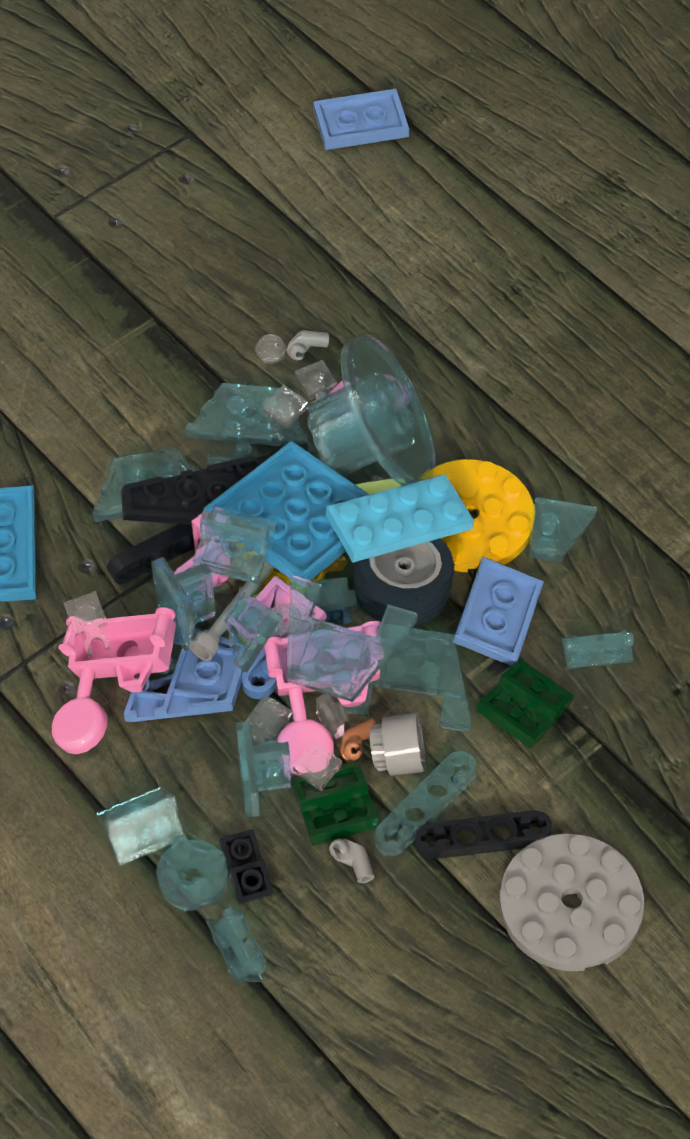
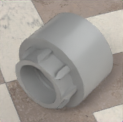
[370,713,426,776]

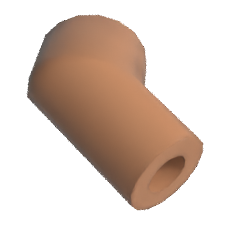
[340,718,376,762]

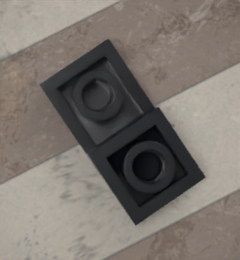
[219,829,274,904]

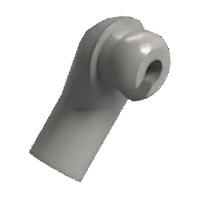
[287,330,329,361]
[329,839,375,883]

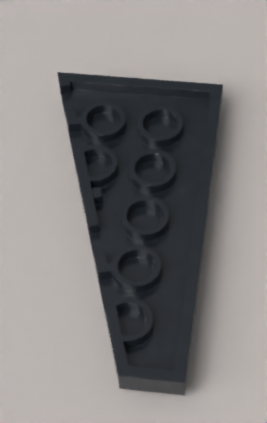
[121,443,308,525]

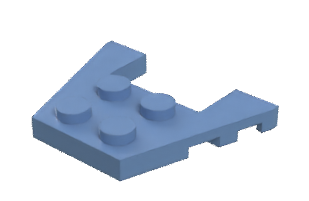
[124,618,250,722]

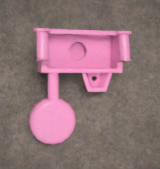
[52,607,176,754]
[260,621,384,777]

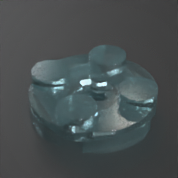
[156,838,228,911]

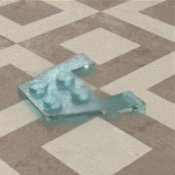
[286,575,418,702]
[338,624,471,732]

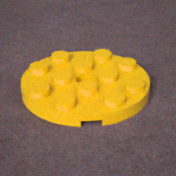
[416,459,535,573]

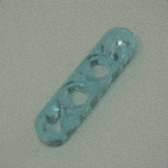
[375,751,476,856]

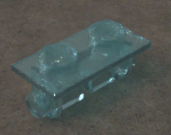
[562,630,634,669]
[206,906,266,982]

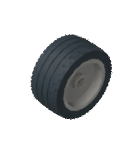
[352,538,454,627]

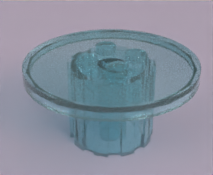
[307,334,435,486]

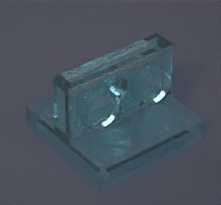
[193,505,278,584]
[151,557,216,651]
[236,721,291,818]
[96,787,186,866]

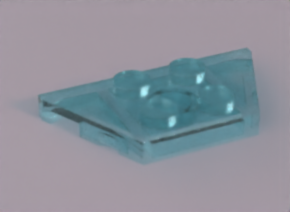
[185,383,307,446]
[93,448,197,522]

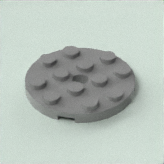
[499,834,644,971]

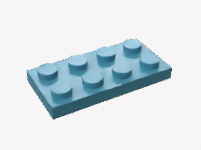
[326,474,474,563]

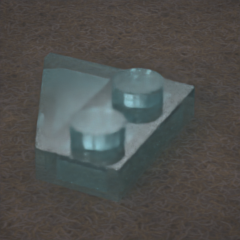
[528,497,597,563]
[224,591,283,673]

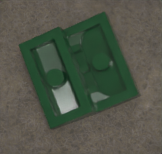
[476,659,574,749]
[291,760,380,846]

